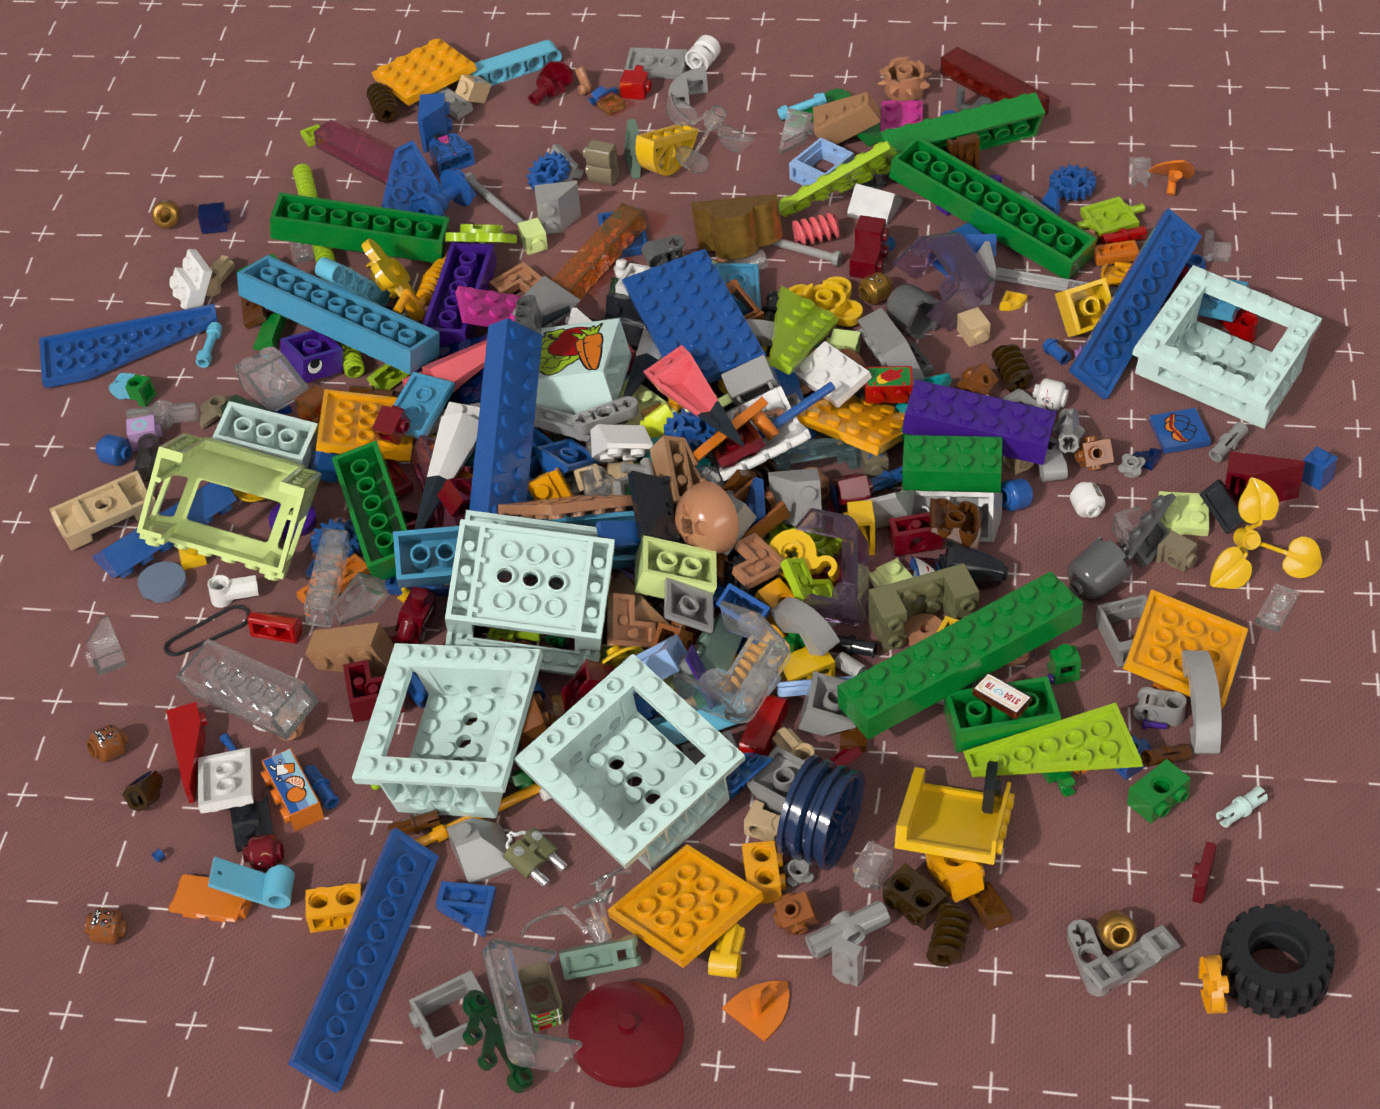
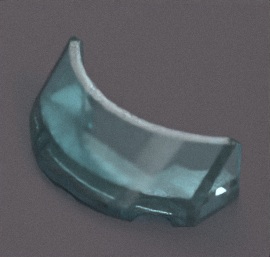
[773,438,861,472]

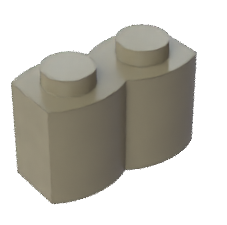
[583,140,619,186]

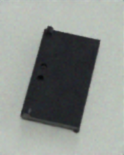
[628,470,680,543]

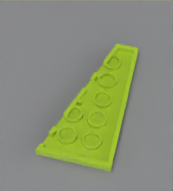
[779,141,899,217]
[769,286,839,375]
[963,702,1143,777]

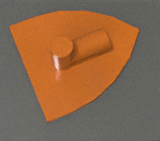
[1148,160,1195,196]
[722,981,790,1042]

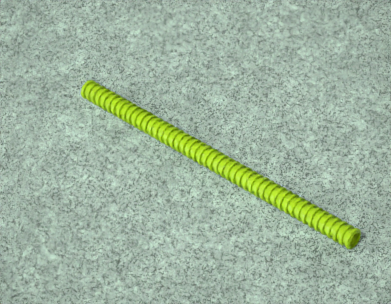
[293,164,365,378]

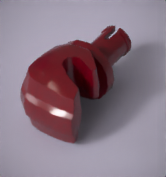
[528,61,574,106]

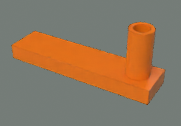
[693,396,780,462]

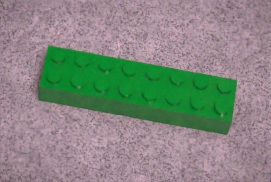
[878,92,1045,176]
[270,192,450,263]

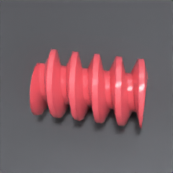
[792,213,840,245]

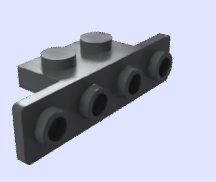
[1119,493,1176,567]

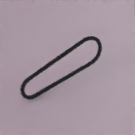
[164,605,250,656]

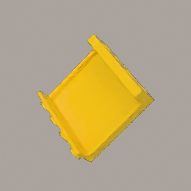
[894,767,1015,865]

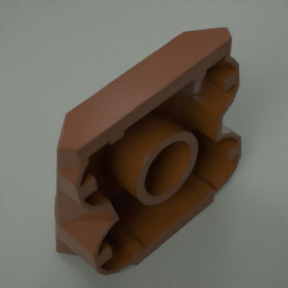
[929,498,981,550]

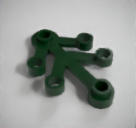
[462,990,538,1093]

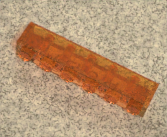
[552,203,646,300]

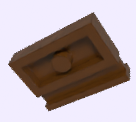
[947,133,979,171]

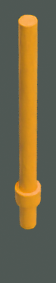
[414,783,541,847]

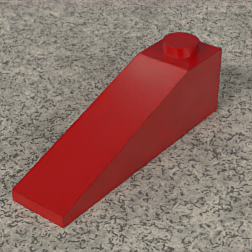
[166,702,208,804]

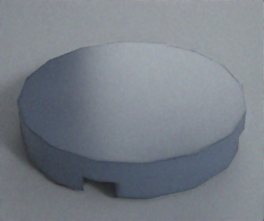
[138,561,187,603]

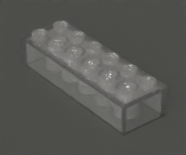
[175,639,319,740]

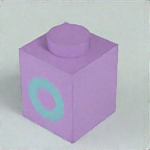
[126,415,163,452]

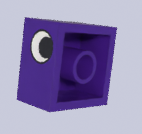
[281,330,343,383]

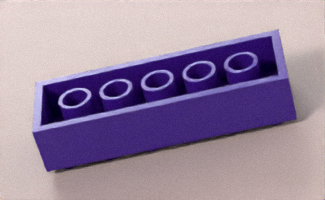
[423,242,497,352]
[902,379,1057,465]

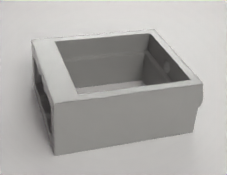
[1095,595,1147,667]
[408,971,498,1058]

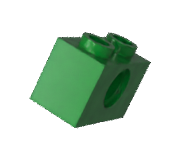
[1127,759,1191,824]

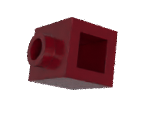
[372,405,410,445]

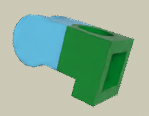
[109,373,157,407]

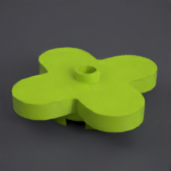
[445,224,517,244]

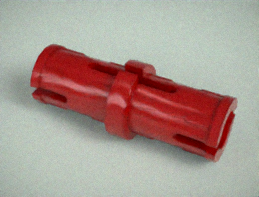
[1100,225,1147,245]

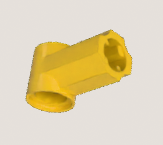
[708,923,745,979]

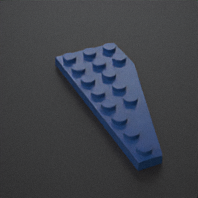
[39,304,218,388]

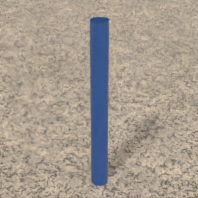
[757,382,835,439]

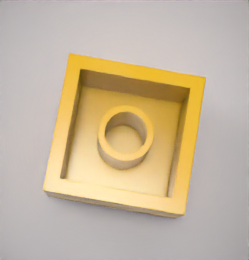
[1055,278,1112,337]

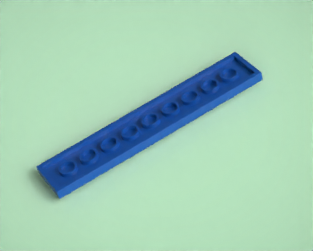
[1069,208,1202,400]
[288,828,439,1093]

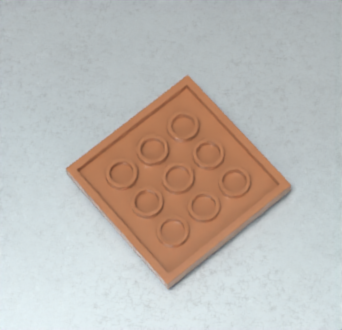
[498,495,632,519]

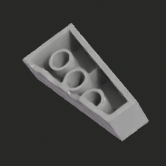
[857,308,925,384]

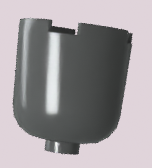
[886,284,943,339]
[1067,537,1132,600]

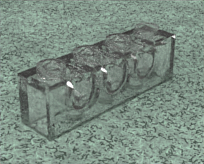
[303,528,350,627]

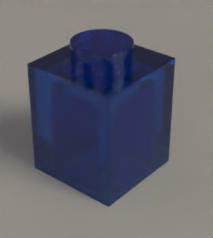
[198,202,231,234]

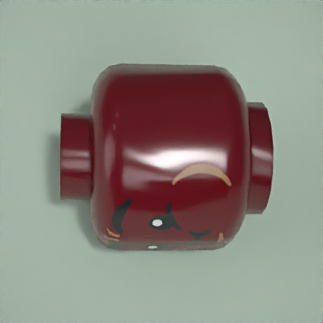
[243,834,284,871]

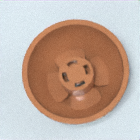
[675,481,739,554]

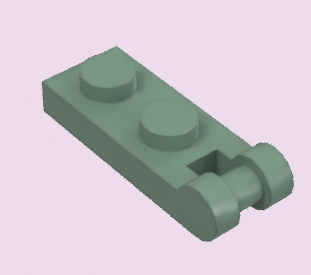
[559,935,642,980]

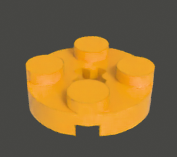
[1100,262,1132,287]
[1198,954,1229,1014]

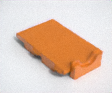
[168,874,252,923]

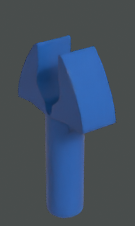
[587,86,618,106]

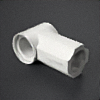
[207,575,259,608]

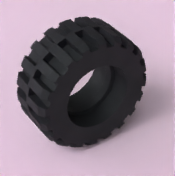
[1220,904,1335,1019]

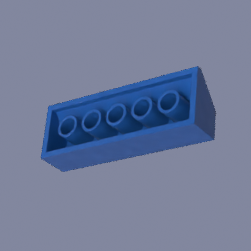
[92,482,237,578]

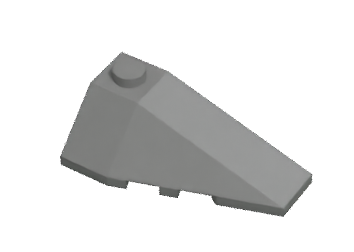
[900,491,1002,542]

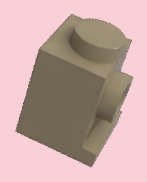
[1156,531,1198,572]

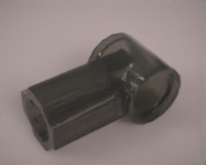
[133,433,161,482]

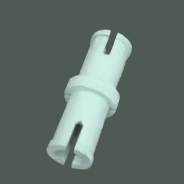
[1216,786,1268,828]

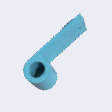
[208,857,295,909]

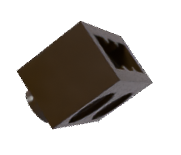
[883,863,947,931]

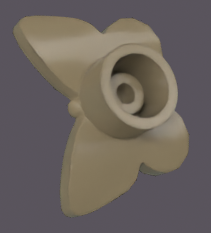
[200,395,237,429]

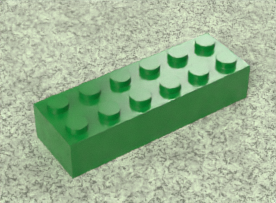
[331,441,409,583]

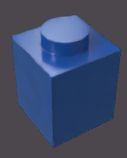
[1302,446,1338,491]

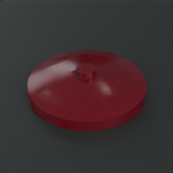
[568,981,684,1088]

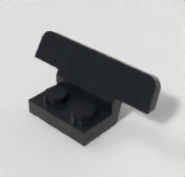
[588,292,644,350]

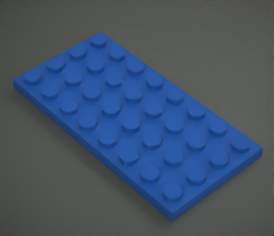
[622,249,767,384]

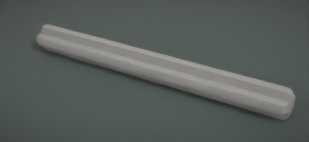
[995,267,1118,297]

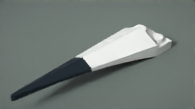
[623,326,662,397]
[414,402,480,530]

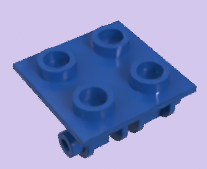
[726,752,773,800]

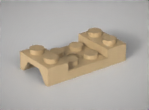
[49,470,156,551]

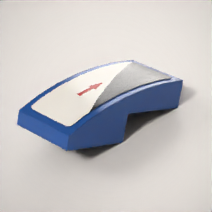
[910,556,940,577]

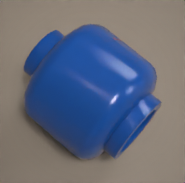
[95,434,132,466]
[1001,478,1033,511]

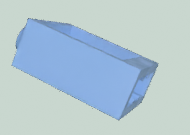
[789,137,854,186]
[633,634,688,694]

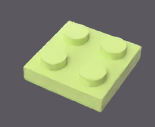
[1158,491,1209,536]

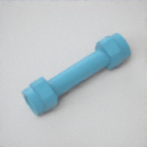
[777,92,827,121]
[196,322,223,368]

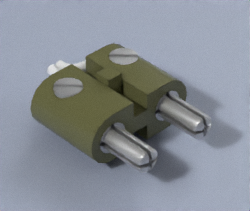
[503,827,567,887]

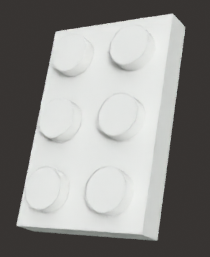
[793,341,872,408]
[198,747,254,814]

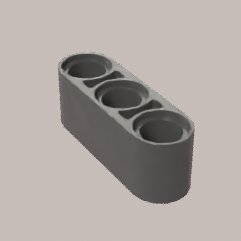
[515,295,542,334]

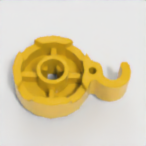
[769,529,840,582]

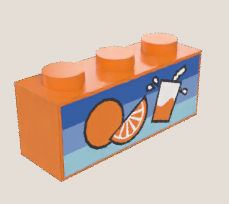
[260,748,324,831]

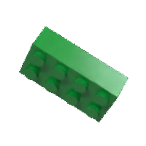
[902,435,1002,493]
[944,676,1061,753]

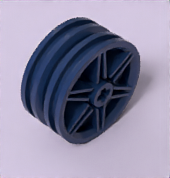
[776,755,865,871]

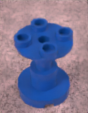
[408,169,476,216]

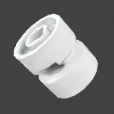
[685,35,721,70]

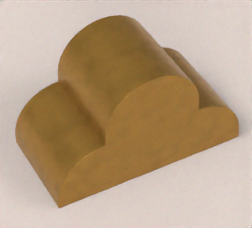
[691,194,783,260]

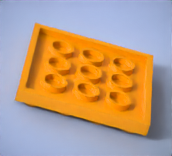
[371,38,477,106]
[316,389,413,461]
[796,394,905,456]
[1123,589,1248,710]
[607,844,764,968]

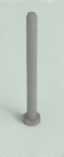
[465,172,524,226]
[770,239,843,267]

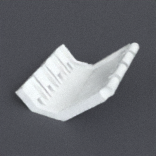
[703,385,812,481]

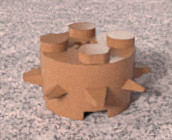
[877,57,932,101]

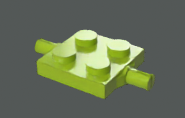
[1074,196,1145,240]

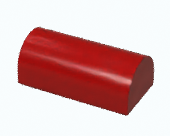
[247,611,302,644]

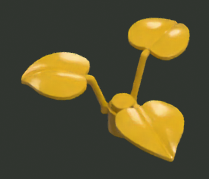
[1210,477,1322,589]

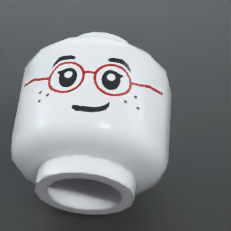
[1033,378,1069,411]

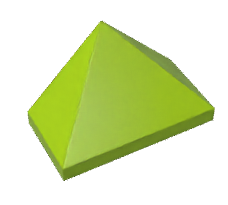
[366,363,410,390]

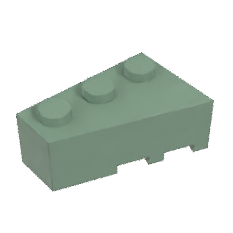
[672,611,745,696]

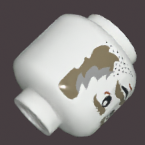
[1070,482,1106,518]

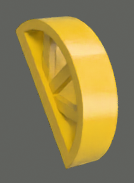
[636,123,699,176]

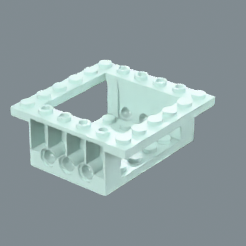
[1132,265,1322,429]
[445,510,615,676]
[352,643,543,818]
[514,654,745,872]

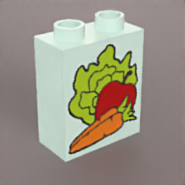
[536,318,632,415]

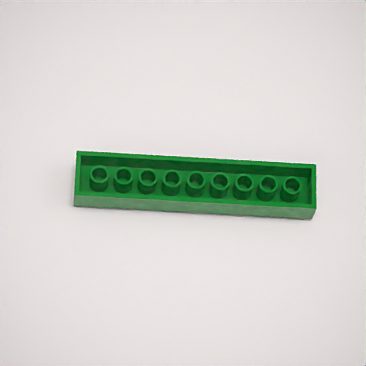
[889,136,1097,279]
[837,571,1083,740]

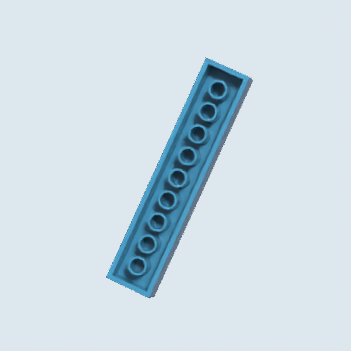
[237,255,440,375]
[393,511,638,588]

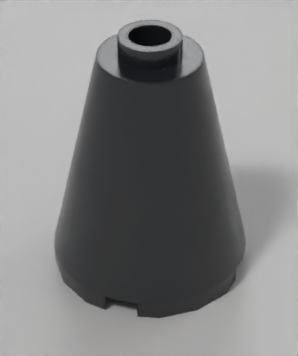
[938,539,1008,587]

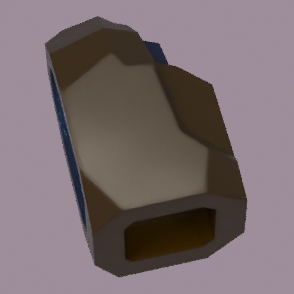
[122,769,163,812]

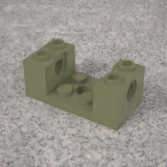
[868,563,979,652]

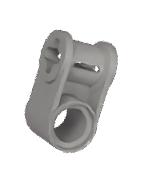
[1038,437,1068,482]
[1133,687,1186,726]

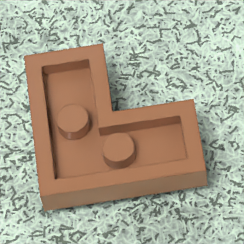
[488,262,542,294]
[732,533,783,589]
[607,593,656,649]

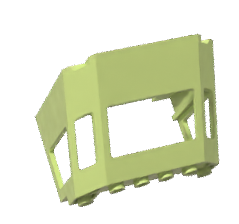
[137,433,322,581]

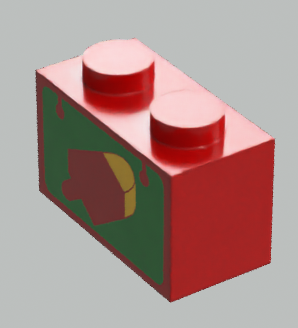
[865,366,913,403]

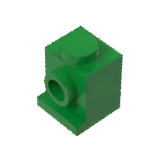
[1047,644,1081,685]

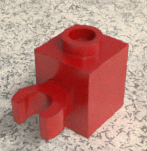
[620,65,652,100]

